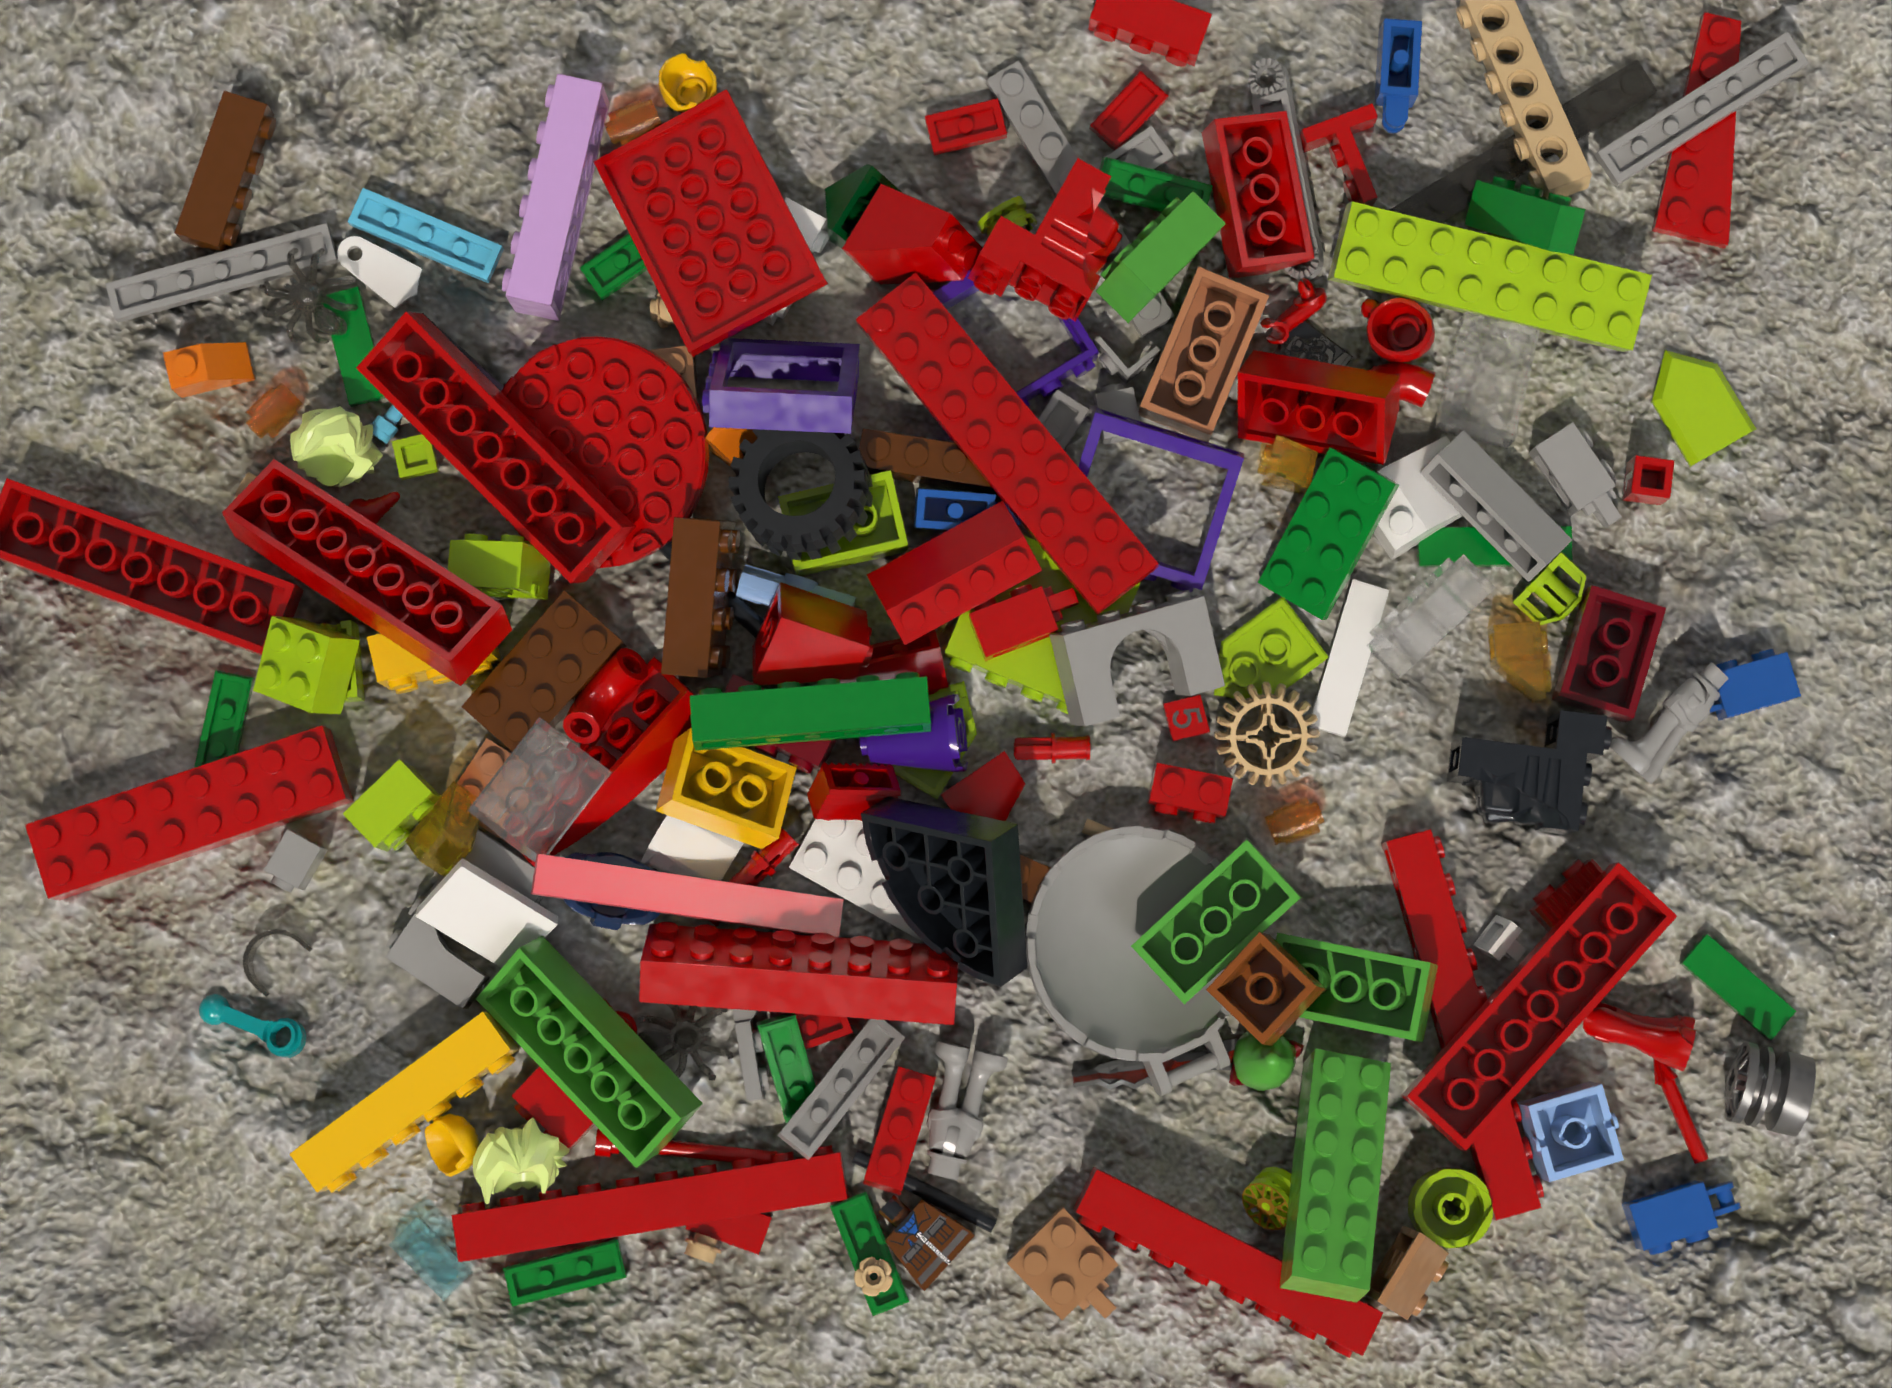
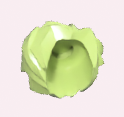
[290,406,383,488]
[473,1117,570,1204]

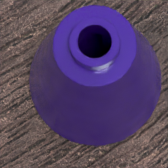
[860,694,968,772]

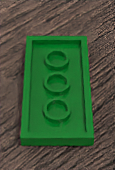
[1258,447,1400,620]

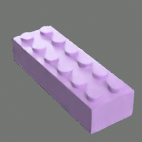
[502,74,610,321]

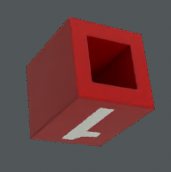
[1622,455,1675,506]

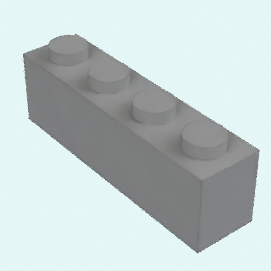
[1420,430,1572,582]

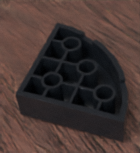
[861,796,1027,987]

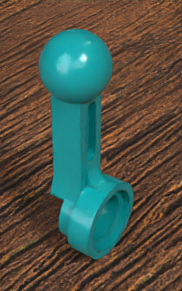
[199,994,306,1058]

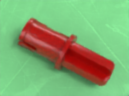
[1013,733,1090,764]

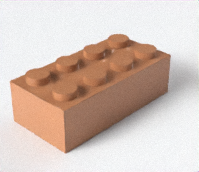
[1138,266,1270,442]

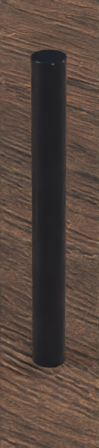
[852,1148,997,1233]

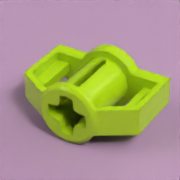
[1513,551,1587,626]

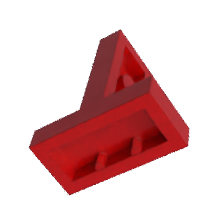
[1300,103,1378,206]

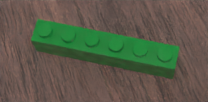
[690,672,931,750]

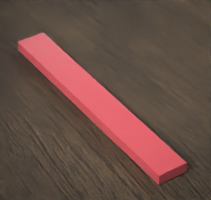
[531,854,844,937]

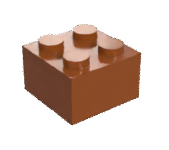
[1206,932,1326,1046]

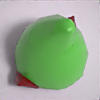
[1229,1031,1304,1091]

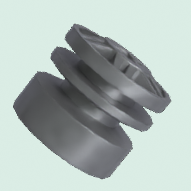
[1725,1042,1816,1137]

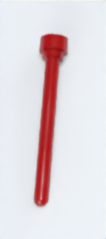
[595,1129,779,1165]

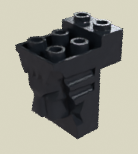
[1447,710,1612,836]

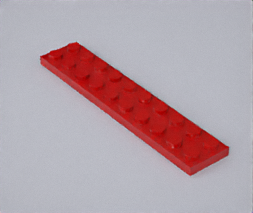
[855,272,1159,615]

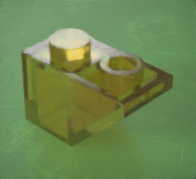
[1257,435,1318,495]
[1487,621,1551,703]
[405,781,484,877]

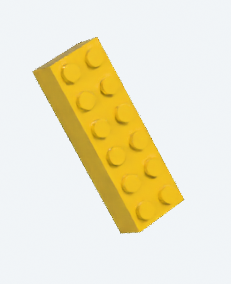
[290,1011,520,1193]

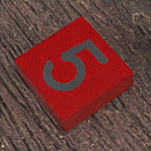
[1163,695,1210,742]

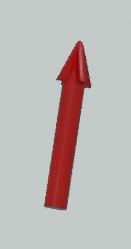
[1653,1058,1709,1164]

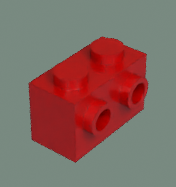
[1147,763,1233,824]

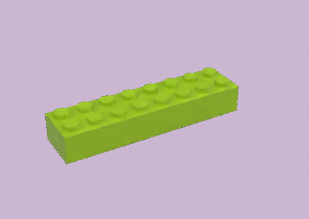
[1327,201,1652,352]

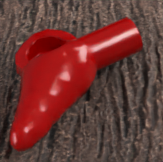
[348,492,400,524]

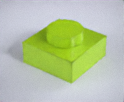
[391,434,440,480]

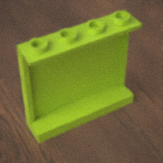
[945,536,1140,714]

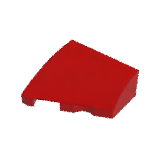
[940,751,1026,821]

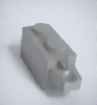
[1529,422,1621,529]

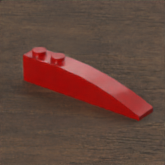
[514,657,696,867]

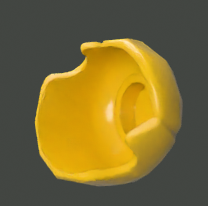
[659,53,717,113]
[425,1113,479,1177]

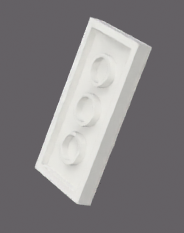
[789,819,923,942]

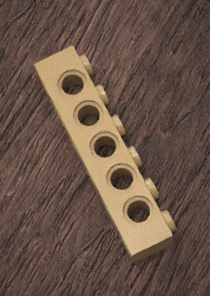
[1456,0,1592,198]

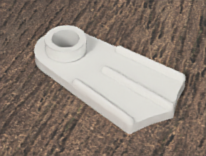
[337,236,422,309]

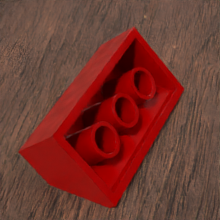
[1201,111,1314,279]
[1237,350,1400,465]
[866,501,1042,645]

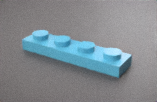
[348,188,504,283]

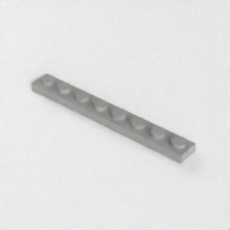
[986,60,1175,338]

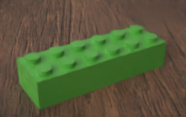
[476,935,703,1169]
[1280,1048,1391,1303]

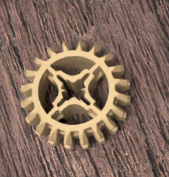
[1214,682,1320,787]

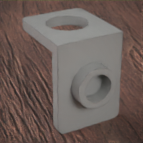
[1093,335,1161,384]

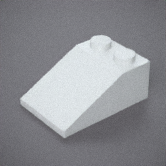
[1373,436,1463,560]

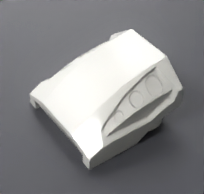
[641,815,744,881]

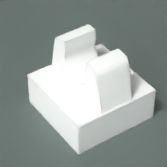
[1473,915,1526,962]

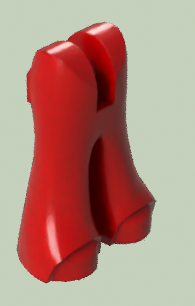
[1583,1002,1696,1071]

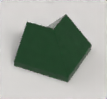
[825,164,903,248]

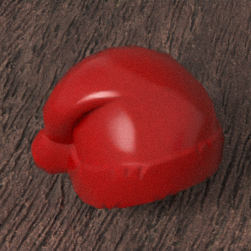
[1361,297,1435,363]

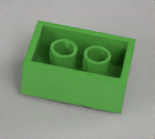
[1096,191,1226,323]

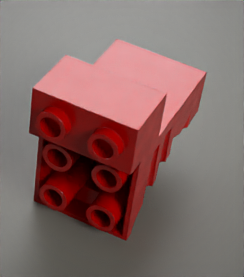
[968,158,1122,322]

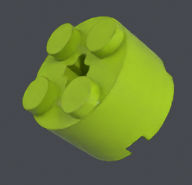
[1408,1167,1493,1248]

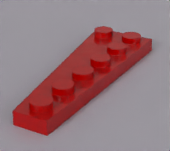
[1652,12,1741,249]

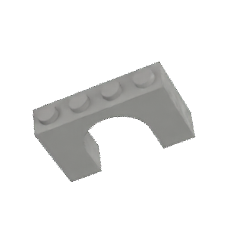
[1050,590,1225,727]
[385,827,544,1009]

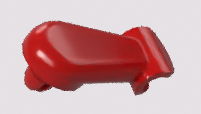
[1260,278,1327,344]

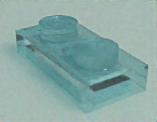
[389,1216,473,1301]

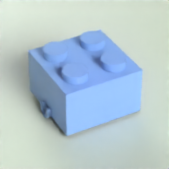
[1517,1081,1624,1182]

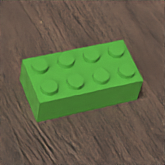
[1131,839,1301,1004]
[1276,933,1438,1042]

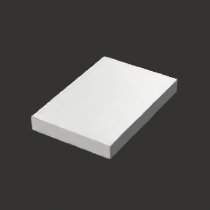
[416,858,558,968]

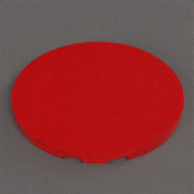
[501,336,709,568]

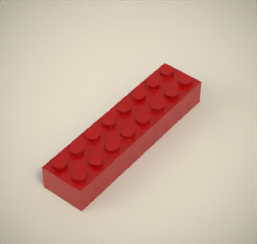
[356,311,636,584]
[222,459,512,686]
[0,478,304,656]
[25,725,354,900]
[1400,862,1677,1151]
[639,922,958,1025]
[1073,1167,1383,1358]

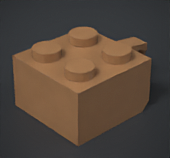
[1006,1206,1119,1320]

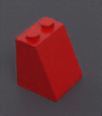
[842,184,982,285]
[752,582,873,685]

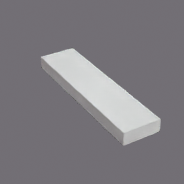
[1308,579,1389,737]

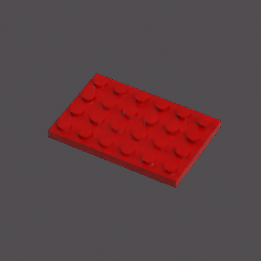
[593,89,828,357]

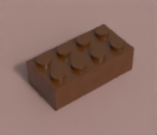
[661,517,740,678]
[461,590,626,761]

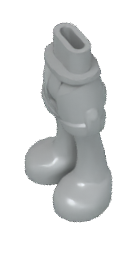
[1610,662,1729,784]
[926,1041,1008,1180]

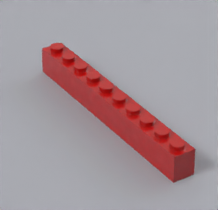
[1382,829,1544,1221]
[451,1145,849,1262]

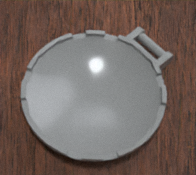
[1026,826,1233,1097]

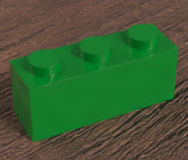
[1464,176,1586,255]

